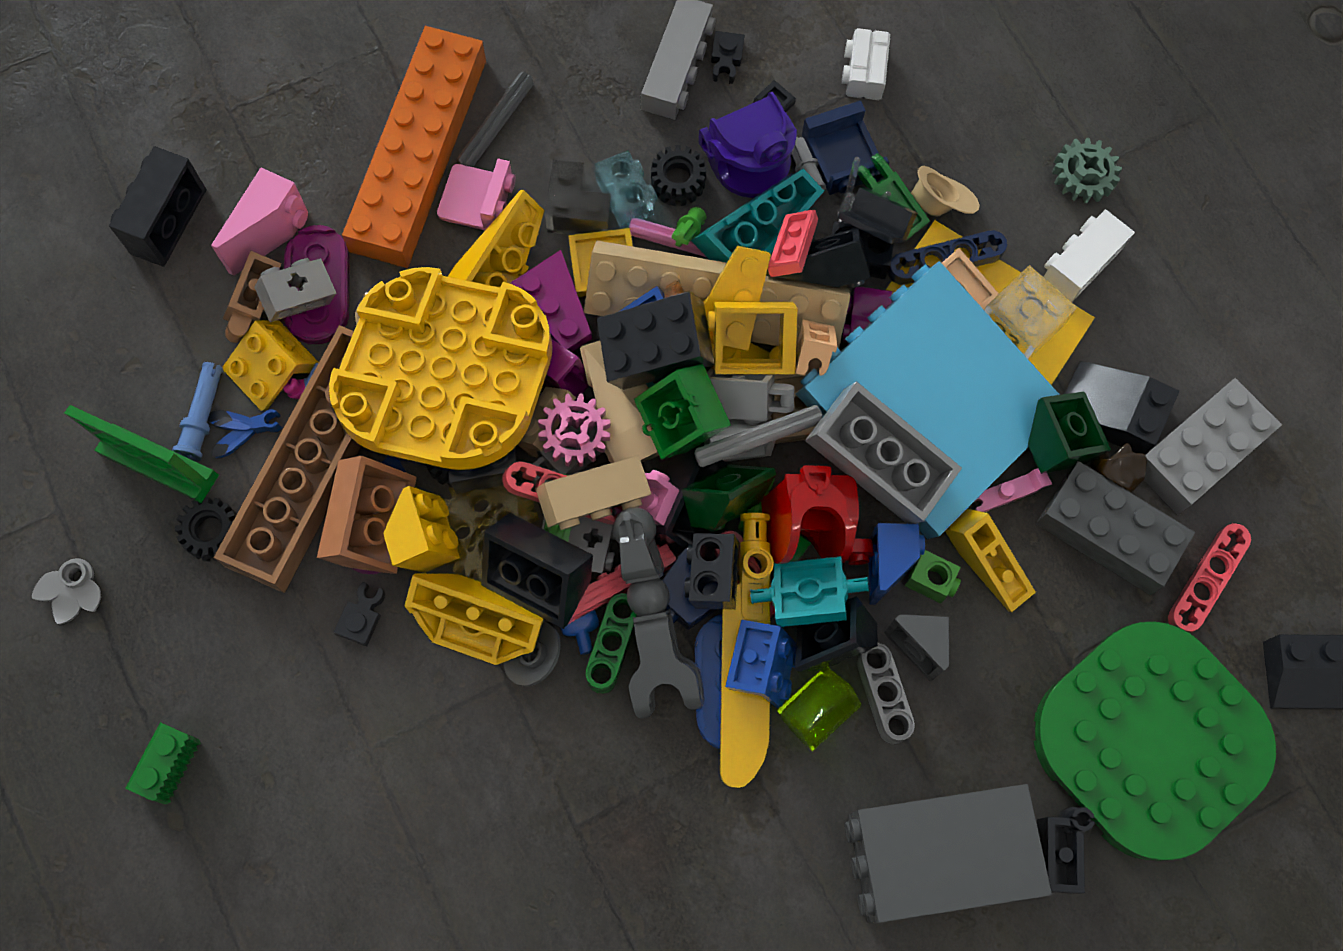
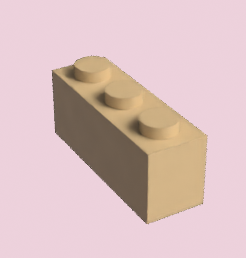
[535,455,651,530]

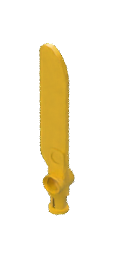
[720,513,774,788]

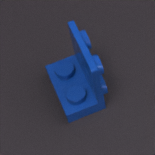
[725,620,796,709]

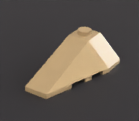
[580,340,659,463]

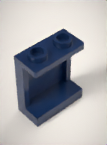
[802,100,889,195]

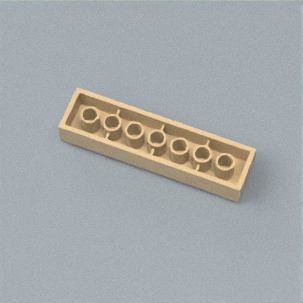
[584,240,850,348]

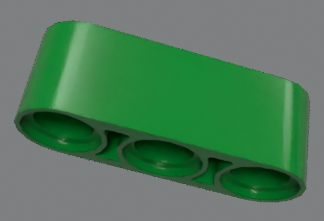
[586,593,636,694]

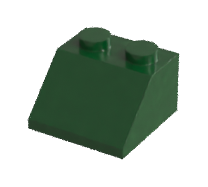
[1028,391,1111,474]
[682,465,776,532]

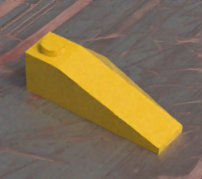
[448,190,545,288]

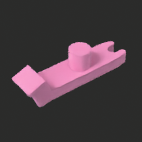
[974,468,1052,512]

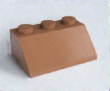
[317,455,417,574]

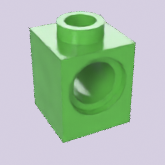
[905,550,961,604]

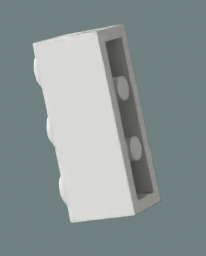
[1041,209,1135,304]

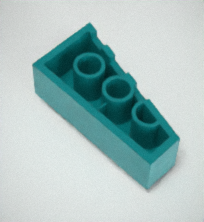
[691,168,824,263]

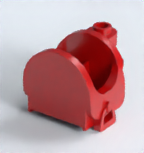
[761,465,874,565]

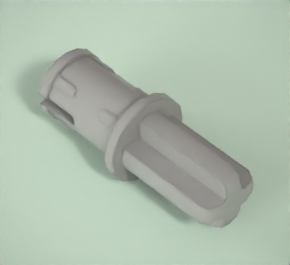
[791,137,826,190]

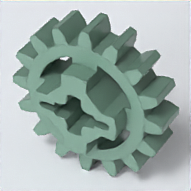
[1052,138,1122,203]

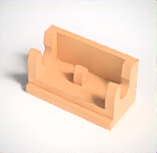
[795,319,837,376]

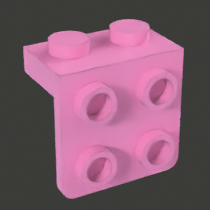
[437,159,515,231]

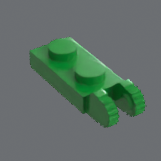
[856,153,930,240]

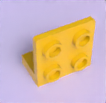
[223,320,319,411]

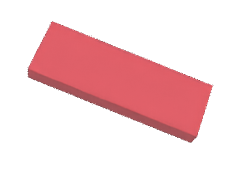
[768,210,818,277]

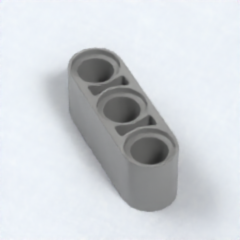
[857,643,915,744]

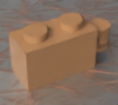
[223,251,282,343]

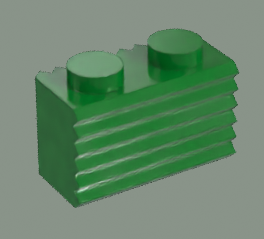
[125,722,201,804]

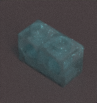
[595,150,657,229]

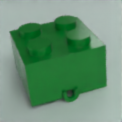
[634,364,731,460]

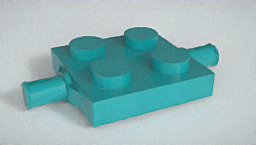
[750,556,869,627]

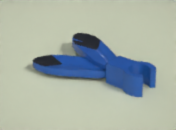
[208,409,282,458]

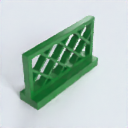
[64,405,219,503]

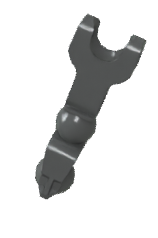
[613,507,705,719]

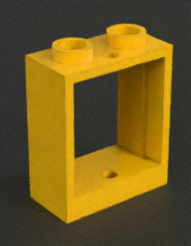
[707,302,798,374]

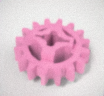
[538,393,610,467]

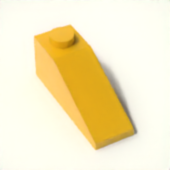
[945,509,1036,612]

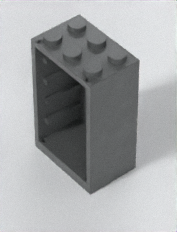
[844,784,1052,923]

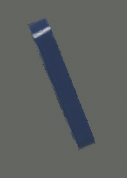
[888,230,1007,285]

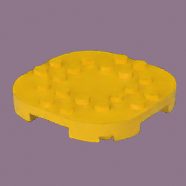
[329,267,553,470]

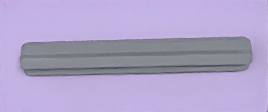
[695,405,823,467]

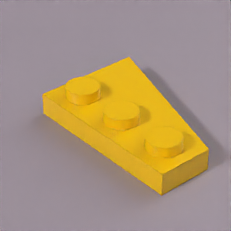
[704,246,771,350]

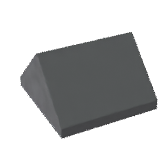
[884,614,949,682]

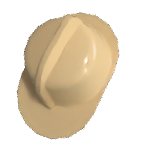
[911,166,980,217]

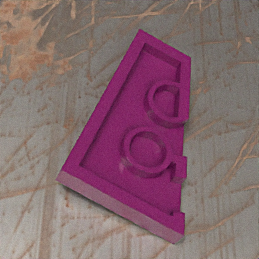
[510,250,592,352]

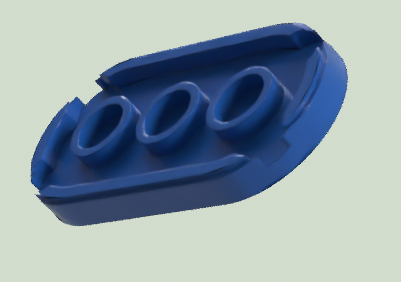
[694,614,722,749]

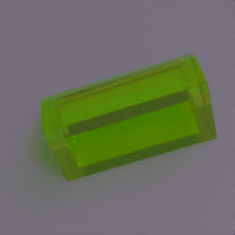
[777,667,862,751]

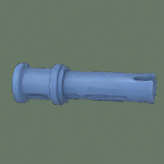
[172,362,223,461]

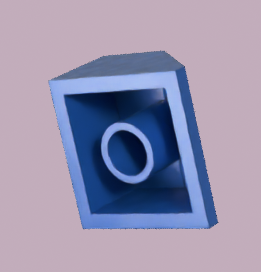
[868,523,925,605]

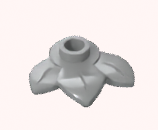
[32,558,101,625]

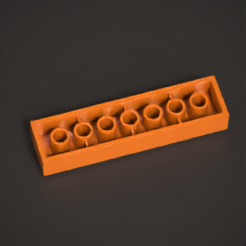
[342,26,486,268]

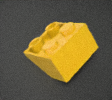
[383,486,460,573]

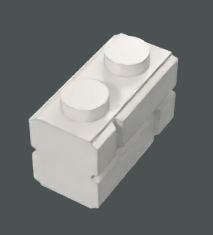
[842,28,890,100]

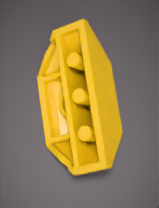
[405,573,543,665]

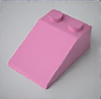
[211,167,308,276]

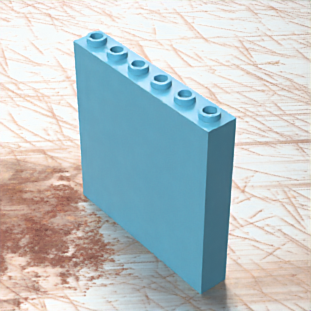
[795,261,1060,539]

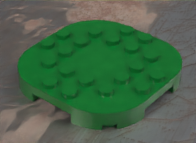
[1034,622,1276,861]

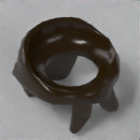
[1091,443,1147,493]

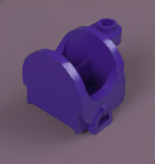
[698,92,797,198]

